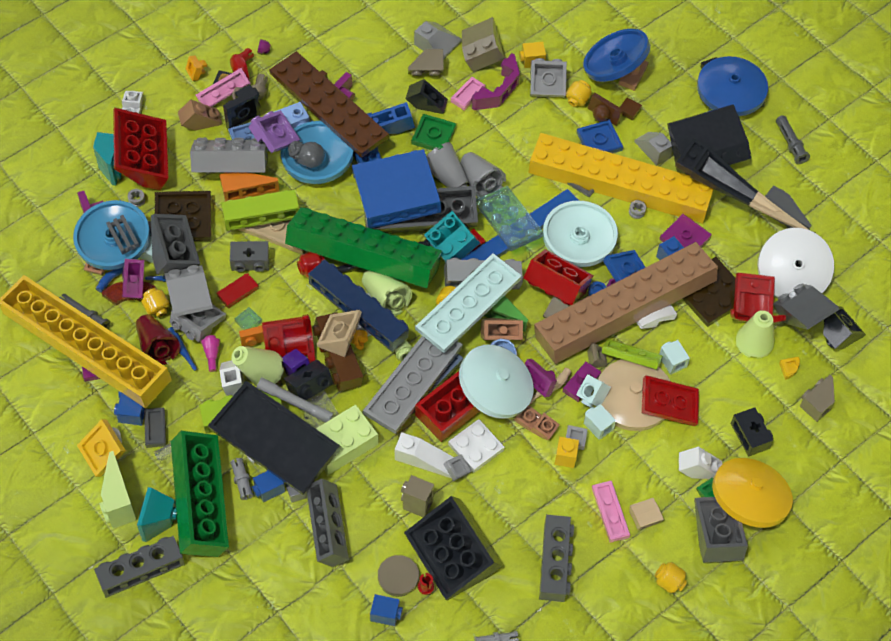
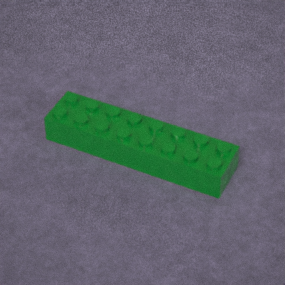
[285,207,442,288]

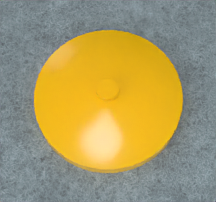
[712,458,793,528]

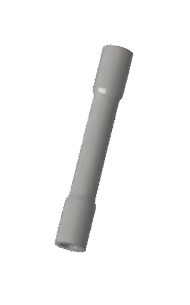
[256,377,333,423]

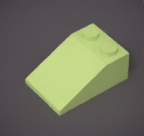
[99,451,137,529]

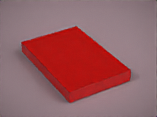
[641,375,699,426]

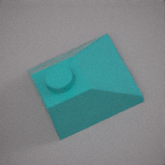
[137,487,177,542]

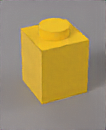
[519,41,546,68]
[554,437,579,468]

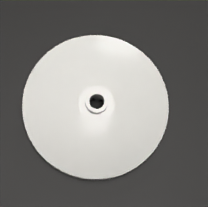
[757,228,834,299]

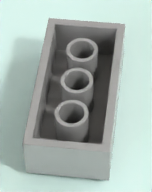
[190,138,268,172]

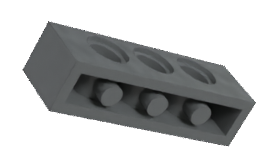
[307,479,349,567]
[539,514,574,602]
[94,536,185,598]

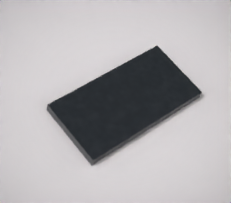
[208,381,341,495]

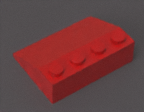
[113,107,169,190]

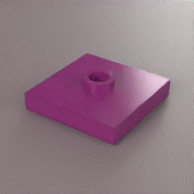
[659,214,712,248]

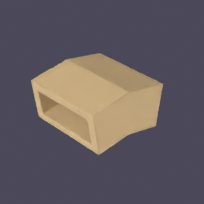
[629,498,664,530]

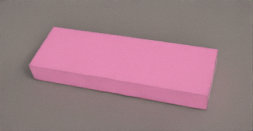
[195,68,250,107]
[592,481,630,542]

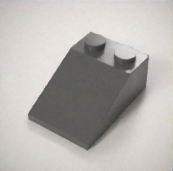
[151,214,200,275]
[773,283,839,330]
[694,497,748,563]

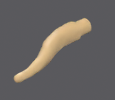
[530,368,571,404]

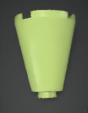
[362,271,412,316]
[736,311,774,358]
[232,346,284,386]

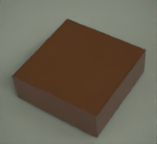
[620,98,642,120]

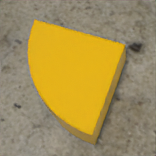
[779,357,800,380]

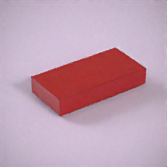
[217,273,259,309]

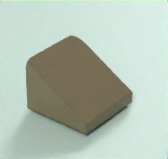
[543,297,570,318]

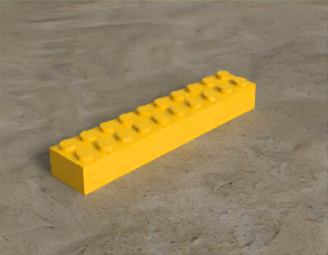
[529,133,713,224]
[0,275,172,409]

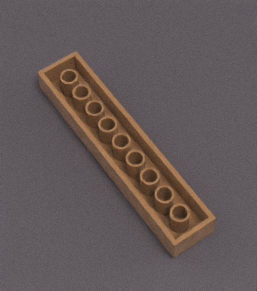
[534,242,718,364]

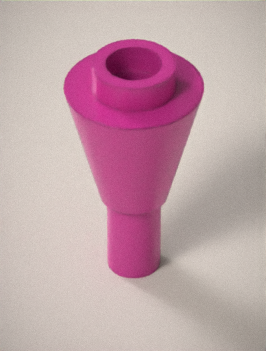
[201,335,220,372]

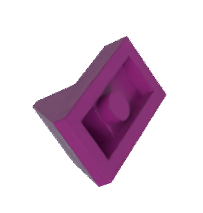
[122,259,144,299]

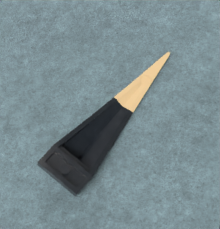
[675,138,809,230]

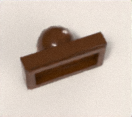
[588,93,624,126]

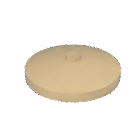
[598,359,670,431]

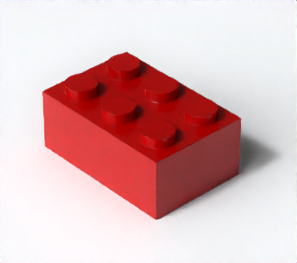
[523,249,594,305]
[415,371,480,442]

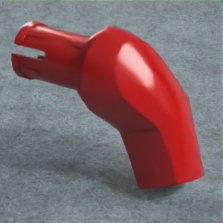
[230,48,254,82]

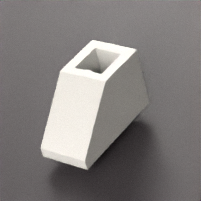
[219,360,245,396]
[679,447,722,479]

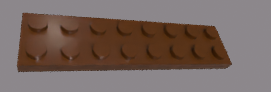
[269,51,389,158]

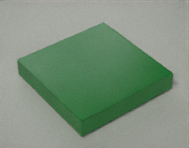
[411,114,457,150]

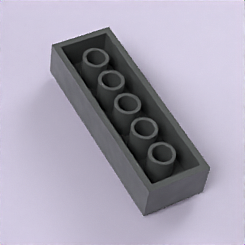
[364,186,478,233]

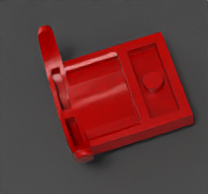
[730,272,786,323]
[262,314,315,363]

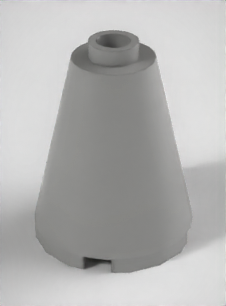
[426,142,469,188]
[460,152,506,199]

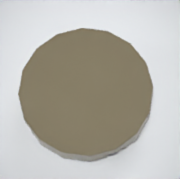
[378,555,419,597]

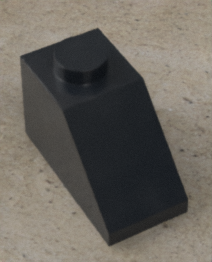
[405,79,448,114]

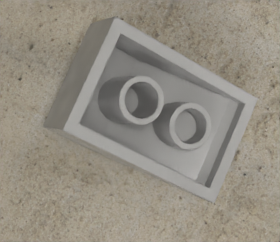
[164,265,213,317]

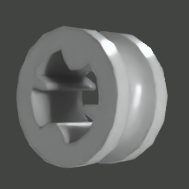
[128,189,145,207]
[629,200,646,219]

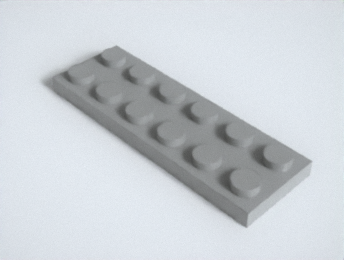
[363,336,463,434]

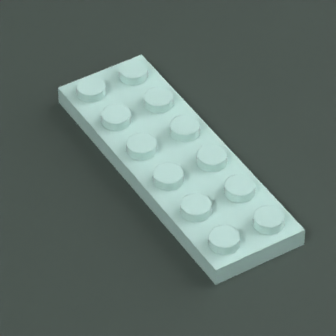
[415,254,522,353]

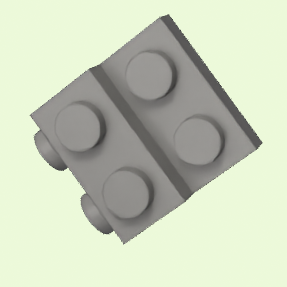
[530,58,567,98]
[170,305,226,342]

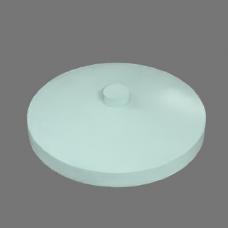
[543,201,618,267]
[459,345,534,418]

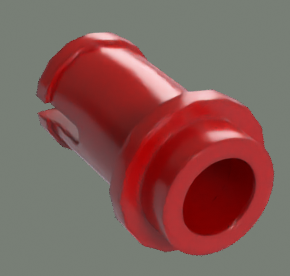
[418,573,434,595]

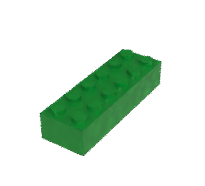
[171,430,229,557]

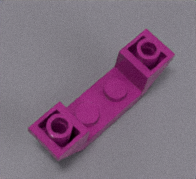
[471,53,520,110]

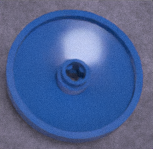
[583,29,651,82]
[697,56,768,116]

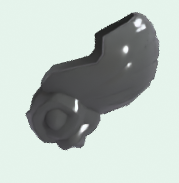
[288,141,325,168]

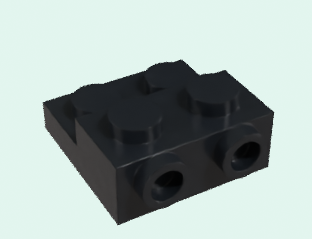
[223,85,261,129]

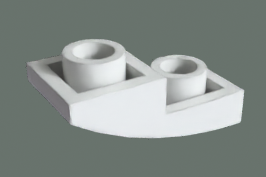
[122,91,143,113]
[637,305,677,329]

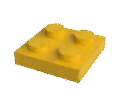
[77,419,126,477]

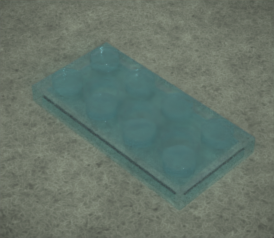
[476,186,544,251]

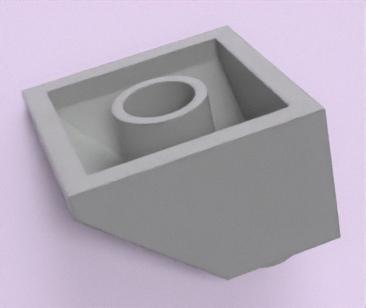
[414,21,462,60]

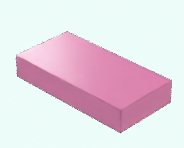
[450,77,486,111]

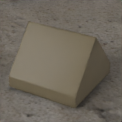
[587,343,607,368]

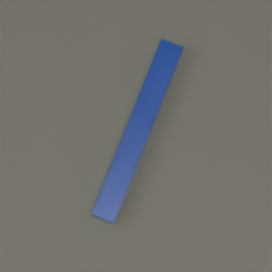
[460,189,579,260]

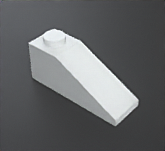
[395,432,454,478]

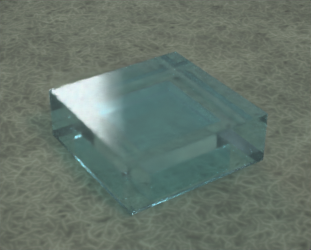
[235,307,262,330]

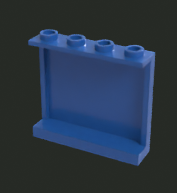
[352,149,441,228]

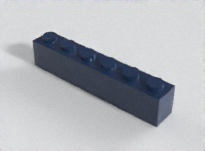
[308,259,409,352]

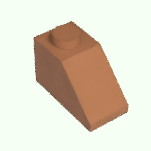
[481,318,523,340]

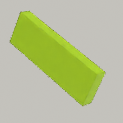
[601,339,663,370]

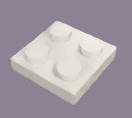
[448,419,505,473]

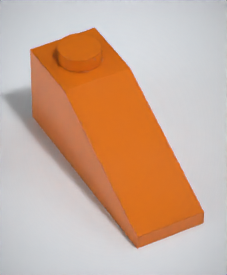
[219,172,279,202]

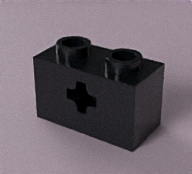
[284,359,334,400]
[730,407,773,457]

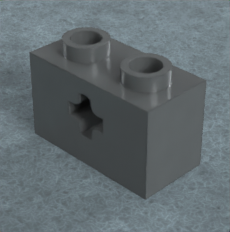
[230,241,269,272]

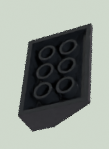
[667,104,751,176]
[404,496,503,600]

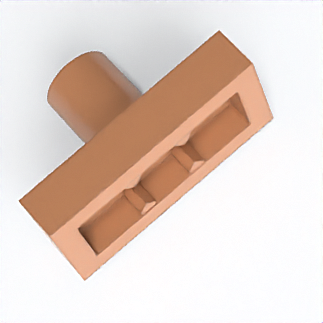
[619,61,649,91]

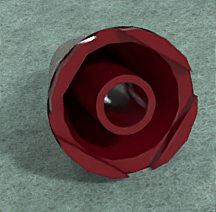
[136,314,181,365]

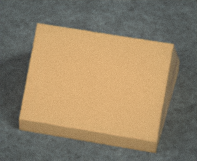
[317,310,362,357]

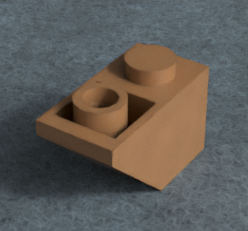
[178,99,222,131]

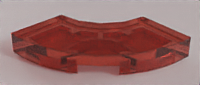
[101,281,156,306]

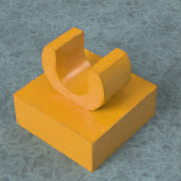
[185,55,208,81]

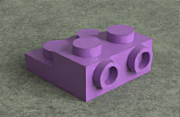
[248,110,300,153]

